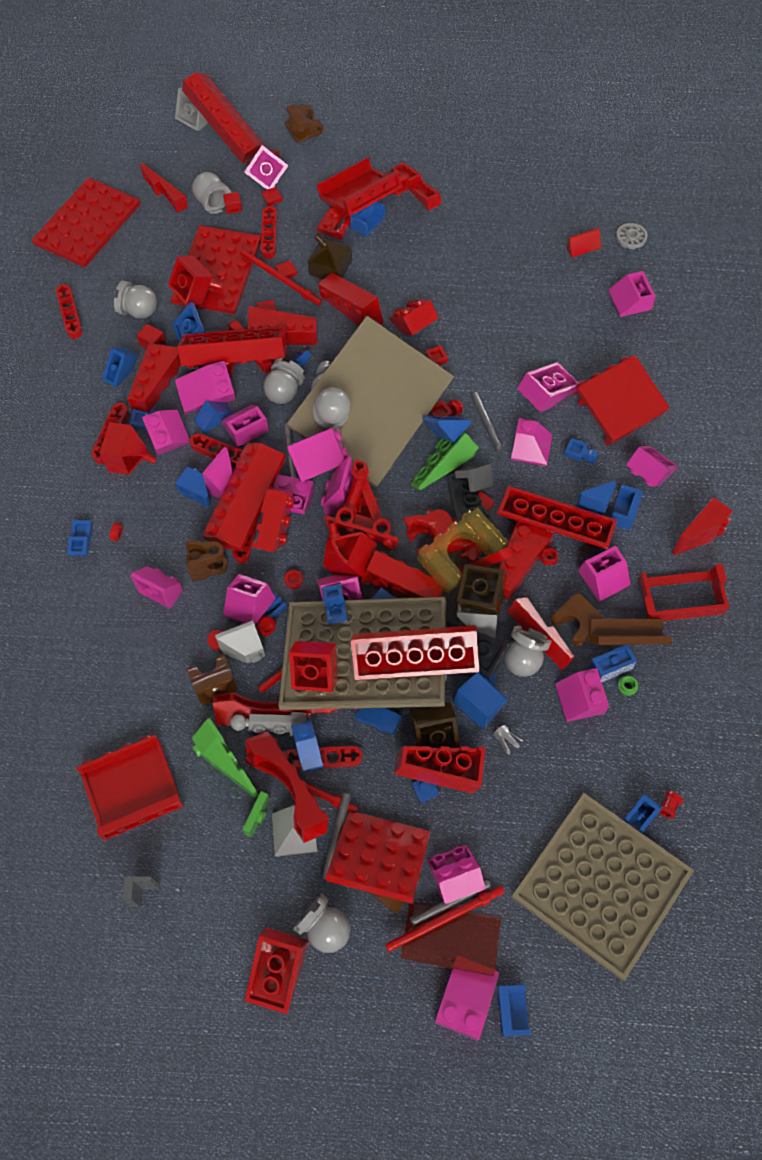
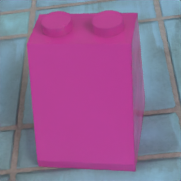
[287,426,350,482]

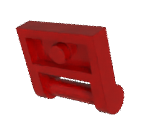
[317,206,351,240]

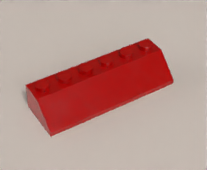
[182,72,266,164]
[177,326,287,368]
[202,443,286,551]
[497,486,617,549]
[351,625,479,680]

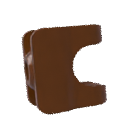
[285,105,324,142]
[185,541,228,581]
[551,594,603,648]
[187,654,238,705]

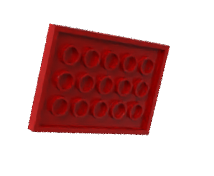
[31,177,141,268]
[171,225,261,314]

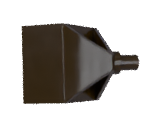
[308,233,352,279]
[457,564,507,614]
[409,702,460,748]

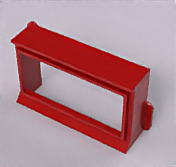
[638,563,729,621]

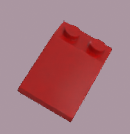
[672,498,733,555]
[245,928,308,1014]

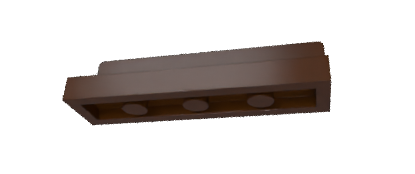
[589,619,671,645]

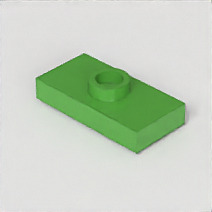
[243,791,270,838]

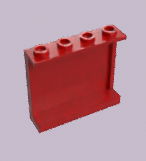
[316,157,402,216]
[572,355,670,447]
[76,735,184,841]

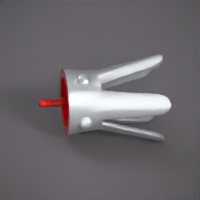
[493,725,523,755]

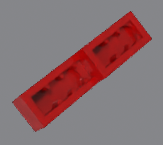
[391,162,441,211]
[140,163,188,213]
[507,597,574,670]

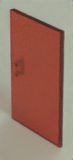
[400,903,502,976]

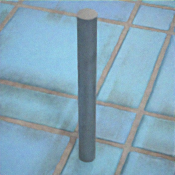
[471,392,503,452]
[283,423,297,478]
[322,793,351,879]
[410,880,491,926]

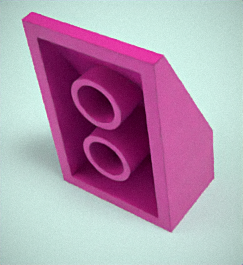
[175,361,235,414]
[517,362,579,412]
[321,457,353,516]
[435,956,499,1041]

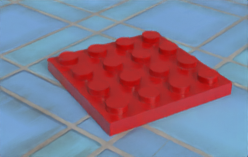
[326,811,431,904]

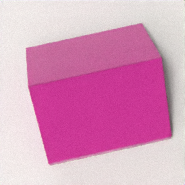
[245,145,288,190]

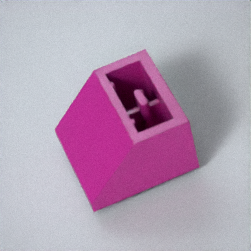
[608,271,656,317]
[220,404,269,447]
[274,475,315,515]
[578,546,631,602]
[223,574,276,625]
[427,845,486,904]

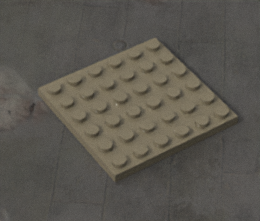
[511,793,694,981]

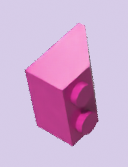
[142,410,190,455]
[626,446,678,487]
[130,566,183,609]
[555,668,609,722]

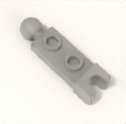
[230,712,306,736]

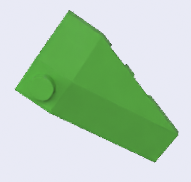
[411,433,479,490]
[192,718,258,798]

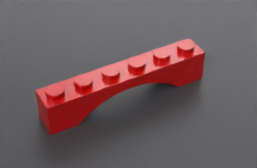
[213,692,338,726]
[245,731,329,843]

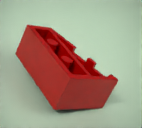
[251,487,295,552]

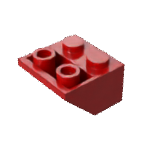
[389,299,439,335]

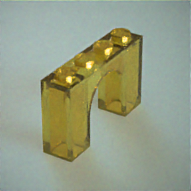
[417,508,508,594]

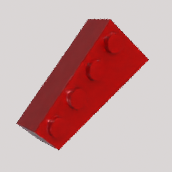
[318,273,384,326]
[248,306,318,345]
[127,343,181,413]
[499,521,554,601]
[359,550,445,598]
[394,746,486,794]

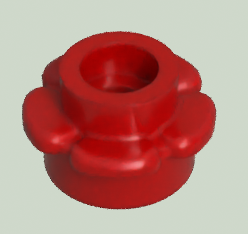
[447,399,463,416]
[540,548,559,566]

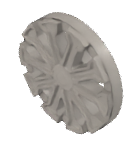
[616,223,647,249]

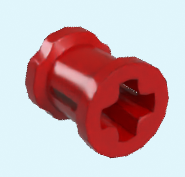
[659,791,684,819]

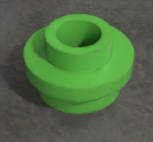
[618,676,638,696]

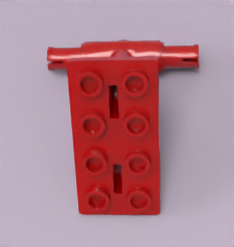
[324,460,399,550]

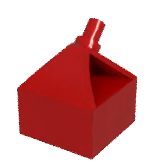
[168,256,223,306]
[100,422,156,475]
[323,523,377,577]
[289,641,338,692]

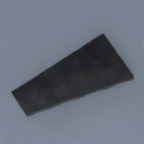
[446,473,496,533]
[446,621,512,678]

